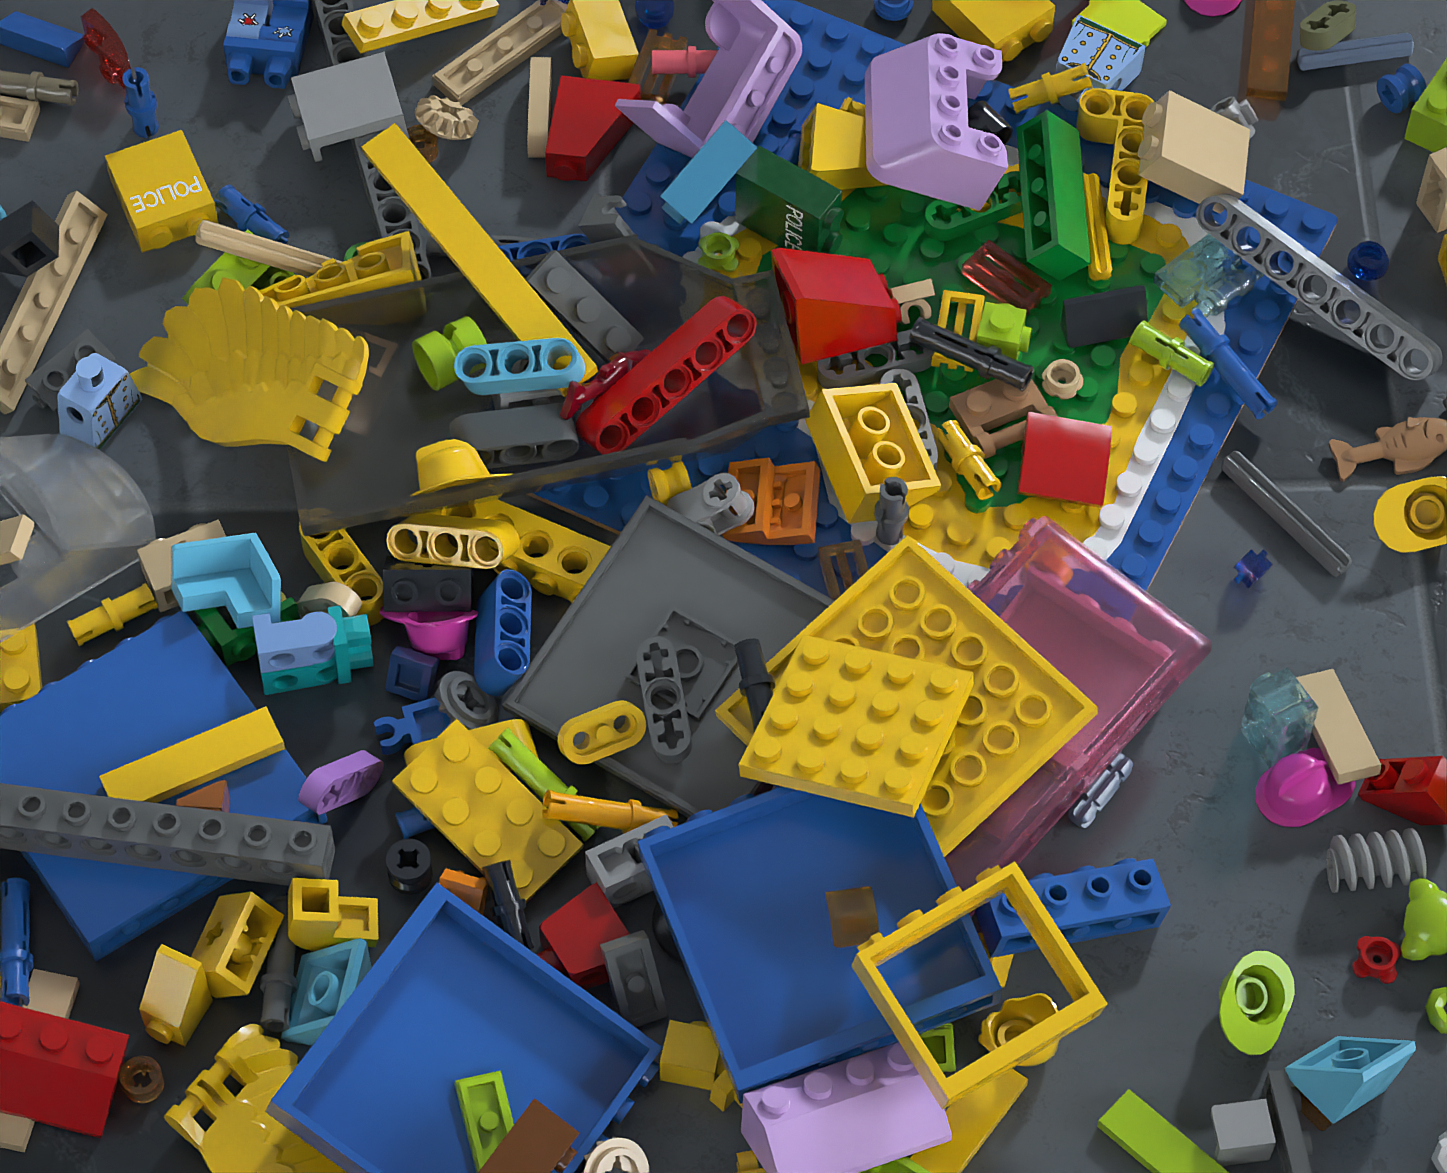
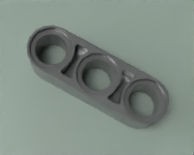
[449,403,579,469]

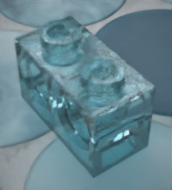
[1240,667,1319,768]

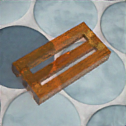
[628,29,688,104]
[818,539,869,601]

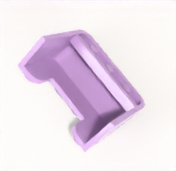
[864,33,1008,211]

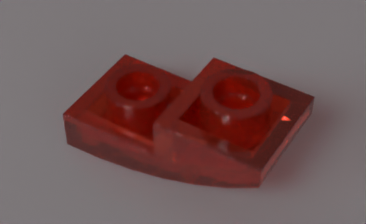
[81,8,133,90]

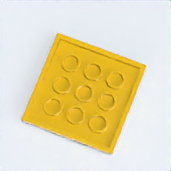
[738,634,974,818]

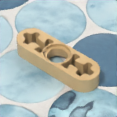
[527,57,552,158]

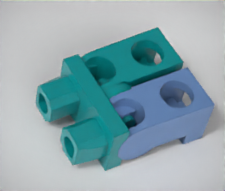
[252,605,374,695]

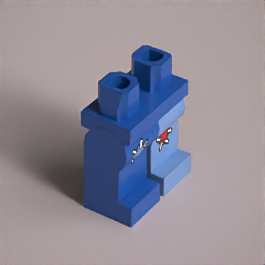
[223,0,314,89]

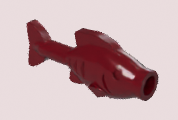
[560,349,651,420]

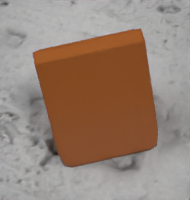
[176,780,230,812]

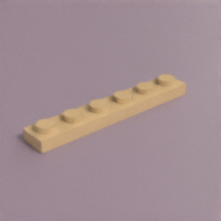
[0,190,108,414]

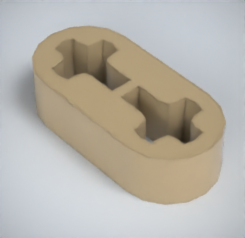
[297,582,362,618]

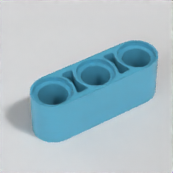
[454,338,586,395]

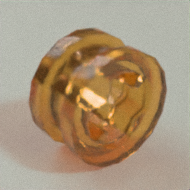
[407,124,439,163]
[120,1055,165,1103]

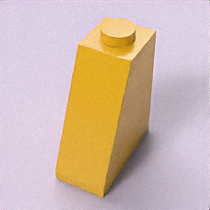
[798,103,888,190]

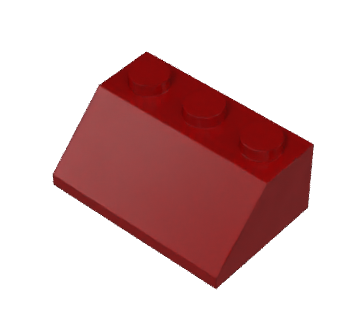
[0,1001,129,1138]

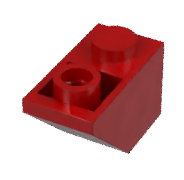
[1357,756,1447,826]

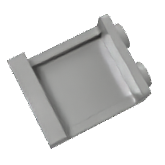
[288,52,409,162]

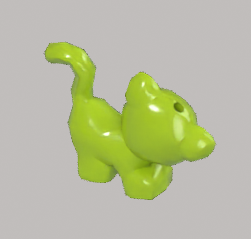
[1401,878,1447,1034]

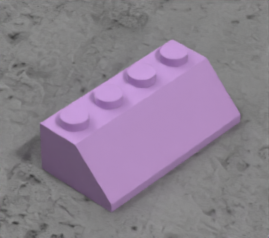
[741,1042,952,1173]

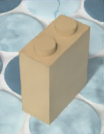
[1138,90,1250,214]

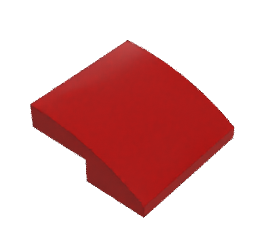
[1017,412,1112,508]

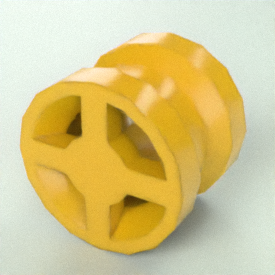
[648,461,692,506]

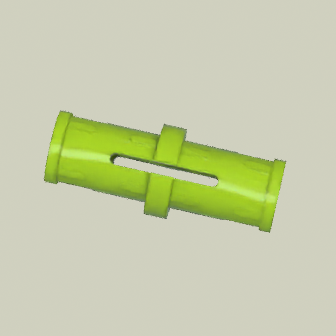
[1130,320,1214,387]

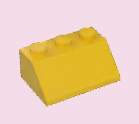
[805,383,941,524]

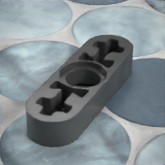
[817,329,935,389]
[636,636,693,763]

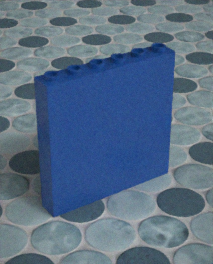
[0,610,327,962]
[637,785,1002,1104]
[265,882,663,1173]

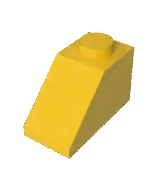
[139,944,213,1047]

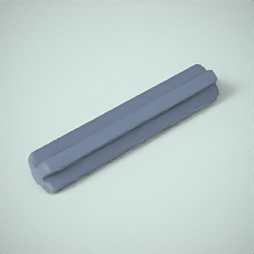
[1297,32,1414,71]

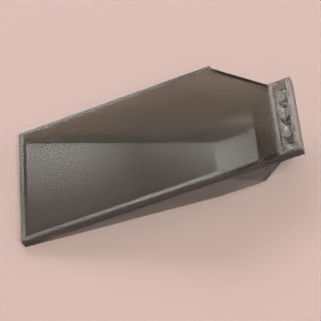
[287,234,810,536]

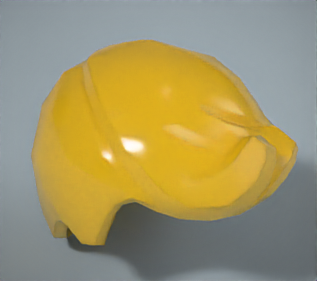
[978,993,1059,1066]

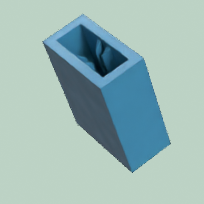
[660,119,757,224]

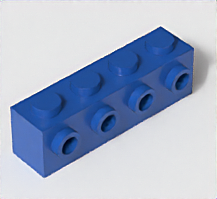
[975,858,1171,958]

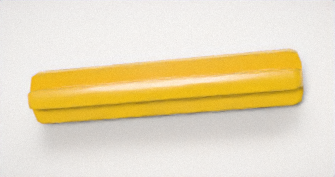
[1083,173,1112,281]

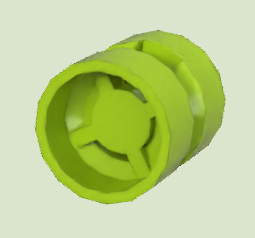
[412,316,487,391]

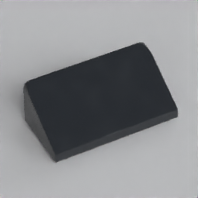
[1060,285,1148,348]

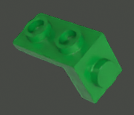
[195,597,300,667]

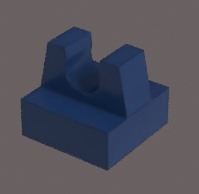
[385,646,440,702]

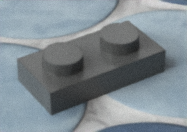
[600,930,669,1027]

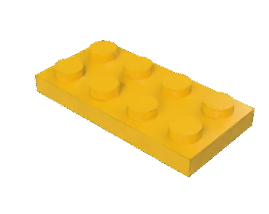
[392,719,583,903]

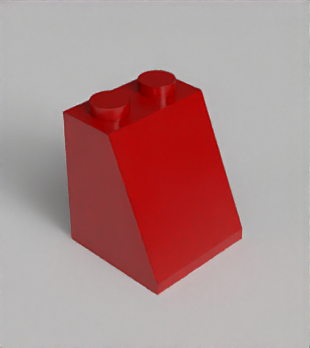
[771,248,902,365]

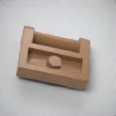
[949,379,1058,459]

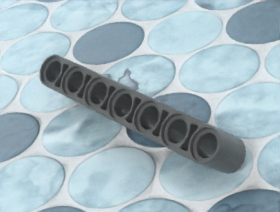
[1196,194,1442,380]

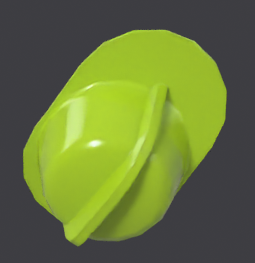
[1219,951,1295,1055]

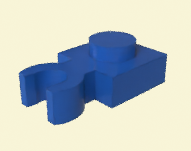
[374,698,450,755]

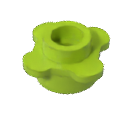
[698,232,739,272]

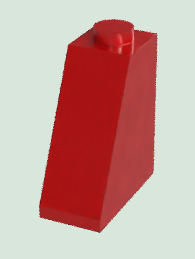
[545,75,641,181]

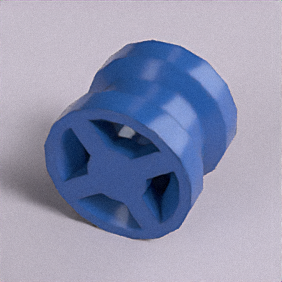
[1376,64,1427,114]

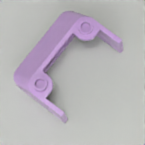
[615,0,802,158]

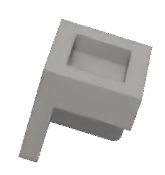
[1210,1099,1276,1166]

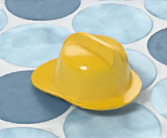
[410,439,514,498]
[1373,476,1447,552]

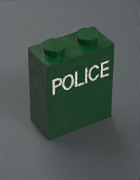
[735,145,844,254]

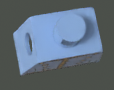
[1055,15,1145,111]
[57,353,142,457]

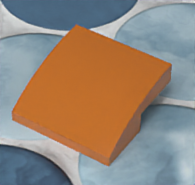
[722,457,821,545]

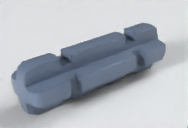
[1068,752,1133,828]

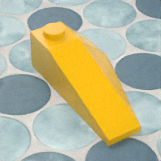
[259,231,426,323]

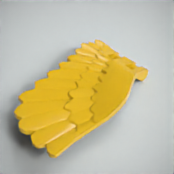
[130,278,369,462]
[164,1024,347,1173]

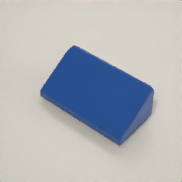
[0,11,87,68]

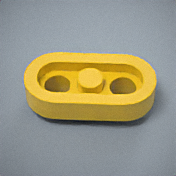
[557,700,646,765]

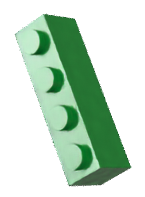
[1016,110,1091,281]

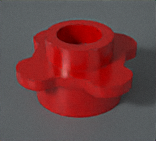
[1352,936,1402,984]

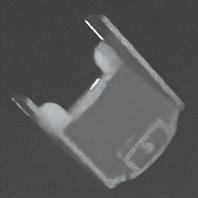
[0,433,156,643]

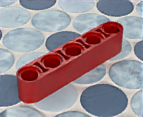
[576,296,757,457]

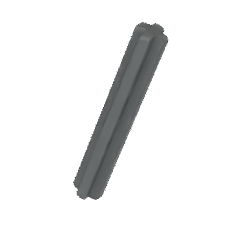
[1221,451,1352,577]

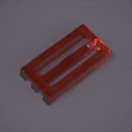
[961,240,1052,317]

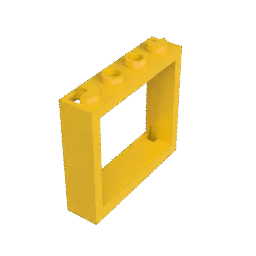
[851,861,1108,1110]

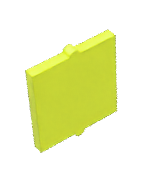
[1072,0,1167,47]

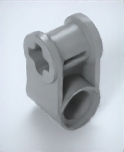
[667,473,755,535]

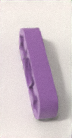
[298,750,384,815]

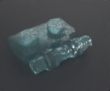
[1153,234,1263,318]

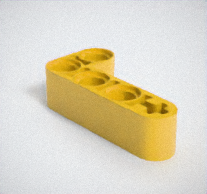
[1076,88,1154,245]

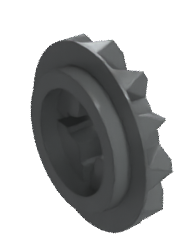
[434,671,498,730]

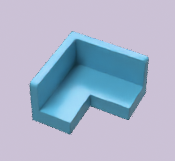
[171,533,281,628]

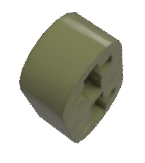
[1300,0,1356,51]

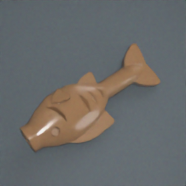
[1328,417,1447,482]

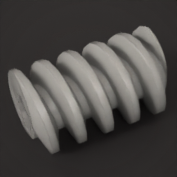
[1326,828,1427,893]

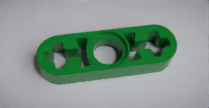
[924,171,1023,241]

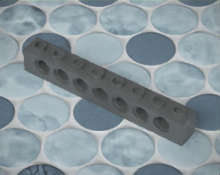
[0,783,335,886]

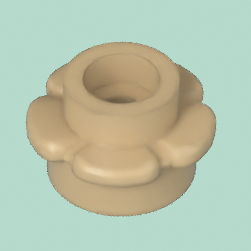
[1042,359,1083,399]

